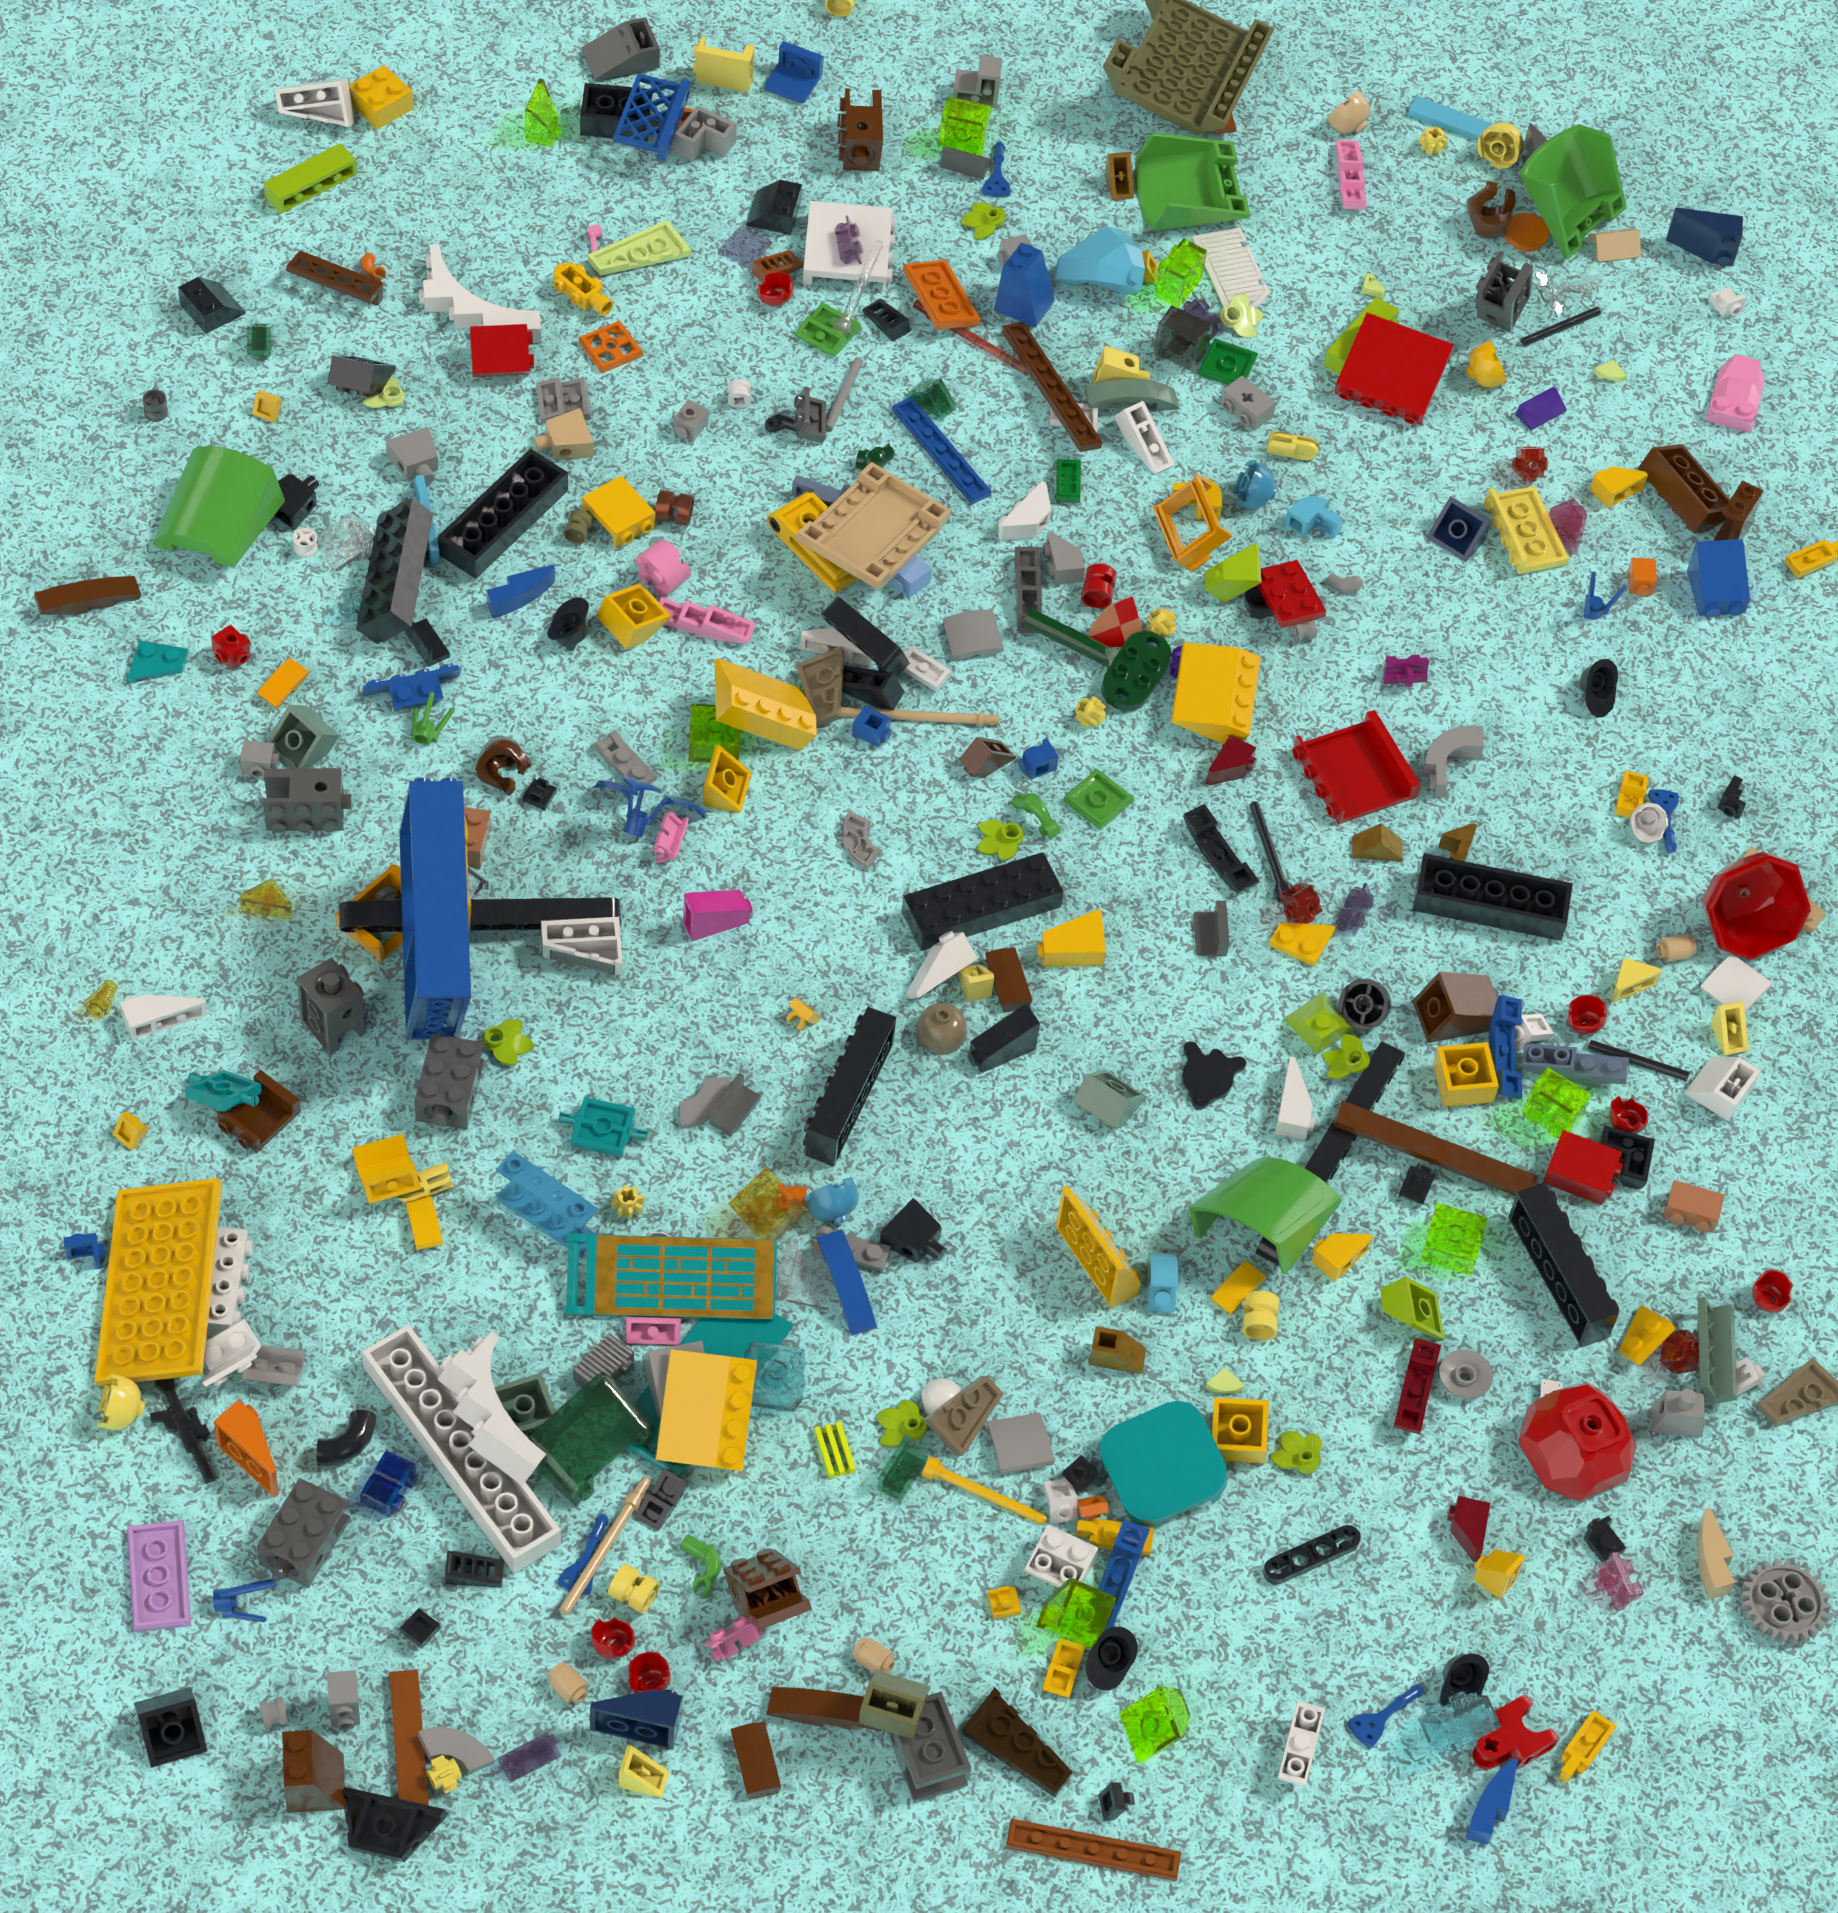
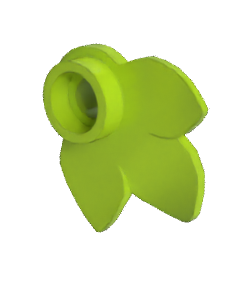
[960,202,1006,240]
[977,820,1024,861]
[482,1019,534,1066]
[1323,1034,1370,1079]
[876,1400,928,1447]
[1270,1431,1323,1474]

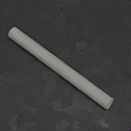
[826,357,863,431]

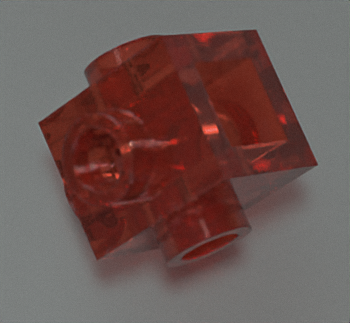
[1512,446,1548,481]
[1279,883,1323,924]
[1659,1330,1699,1374]

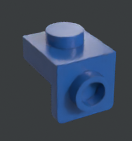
[63,1233,105,1269]

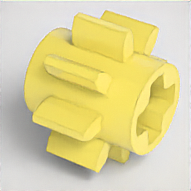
[1419,127,1448,155]
[1146,608,1177,638]
[1075,696,1106,728]
[611,1185,645,1220]
[426,1755,462,1794]

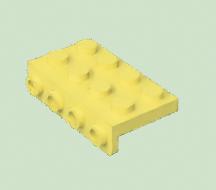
[1484,486,1569,574]

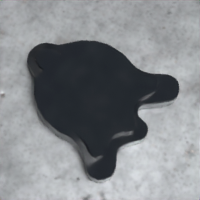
[1181,1041,1247,1110]

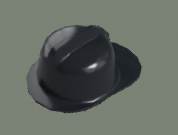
[547,597,589,651]
[1580,659,1618,717]
[1085,1626,1138,1691]
[1440,1653,1489,1718]

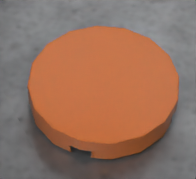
[1503,213,1549,252]

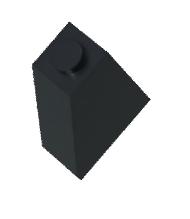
[968,1004,1040,1073]

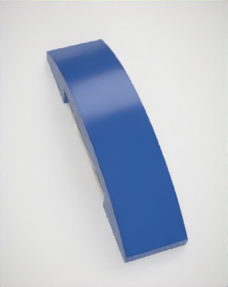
[1489,995,1522,1100]
[816,1229,877,1336]
[1084,1520,1150,1631]

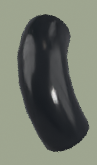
[316,1409,376,1466]

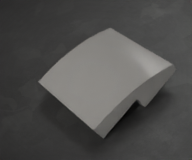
[536,377,592,423]
[943,610,1004,661]
[987,1412,1054,1474]

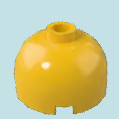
[1465,340,1507,388]

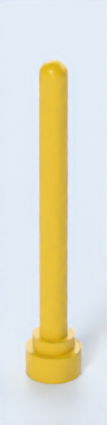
[921,1456,1047,1524]

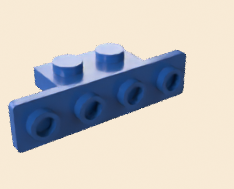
[362,663,461,711]

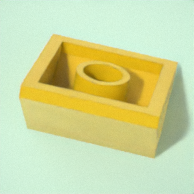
[703,745,752,813]

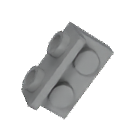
[242,1345,305,1386]

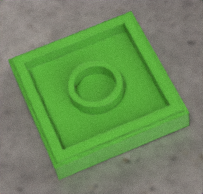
[1063,769,1134,830]

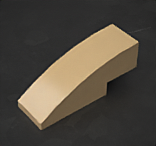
[1697,1508,1735,1599]

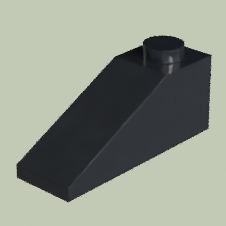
[842,665,905,710]

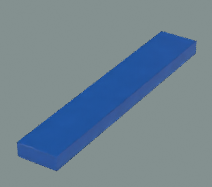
[892,396,992,505]

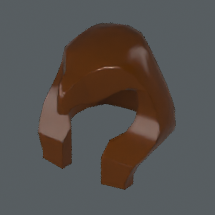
[1466,181,1516,239]
[476,736,532,796]

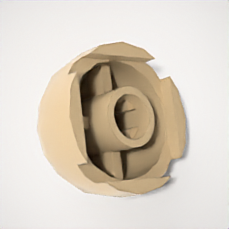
[1326,90,1370,134]

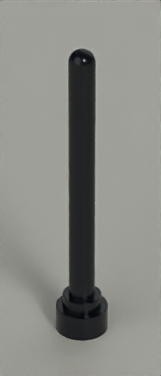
[1250,801,1296,902]

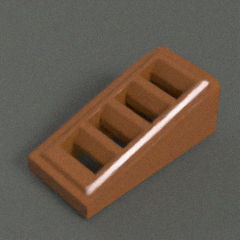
[752,250,803,283]

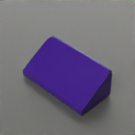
[1516,387,1567,431]

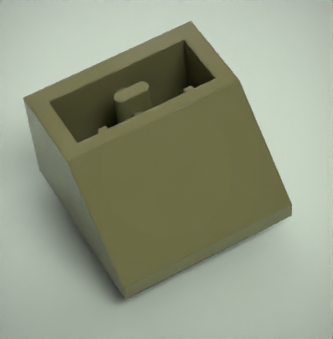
[859,1670,931,1739]

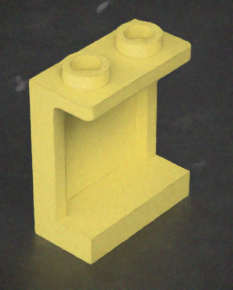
[693,36,755,93]

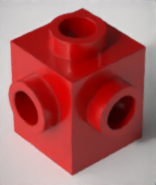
[211,624,251,670]

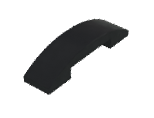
[1183,804,1259,894]

